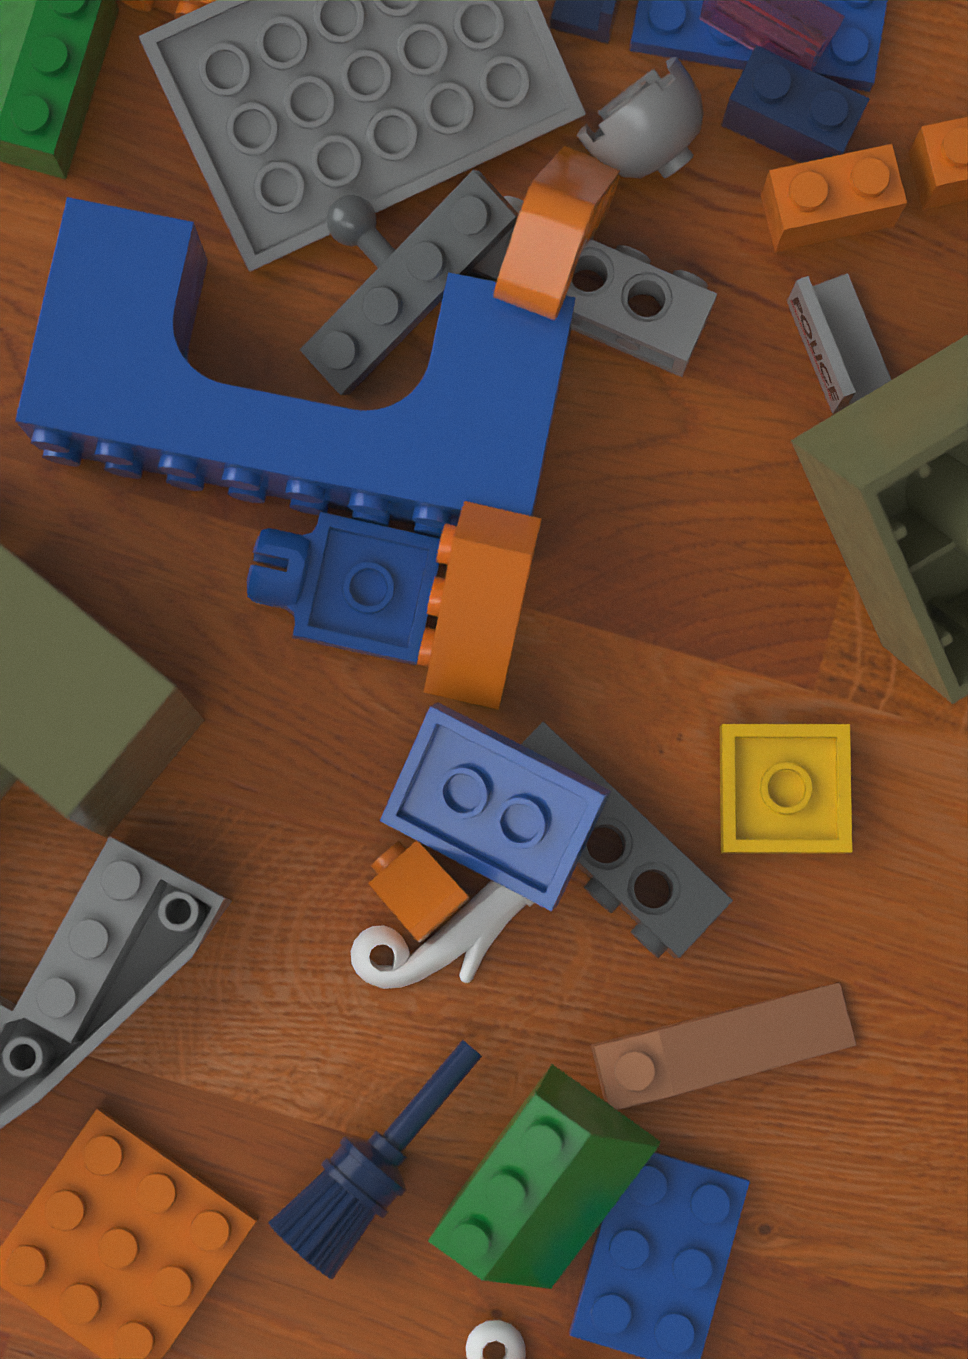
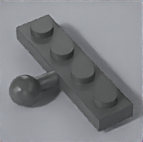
[300,170,519,395]

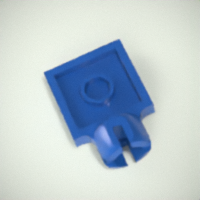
[247,512,440,666]

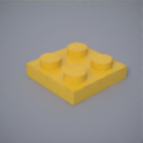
[719,724,852,854]

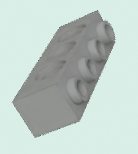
[466,196,717,377]

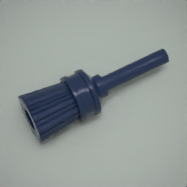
[268,1039,482,1280]

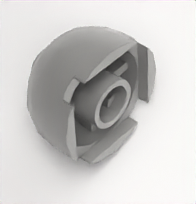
[577,57,704,178]

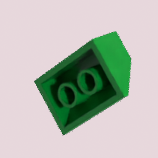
[0,0,119,179]
[428,1064,661,1289]

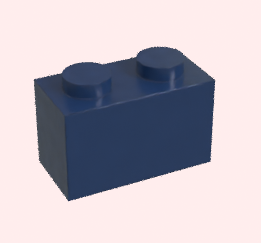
[721,45,870,163]

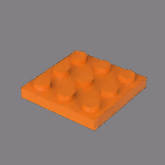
[0,1108,258,1359]

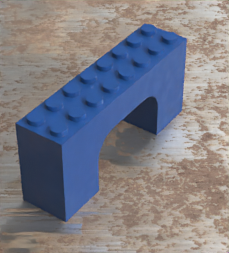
[15,197,576,539]

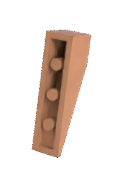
[590,982,856,1110]

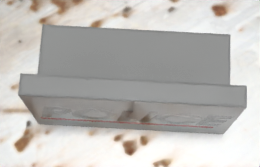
[787,273,891,414]

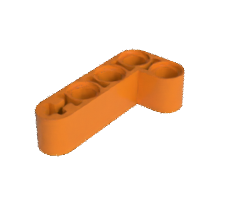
[493,146,621,320]

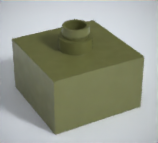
[791,335,968,704]
[0,545,205,838]

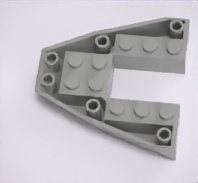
[0,836,232,1129]

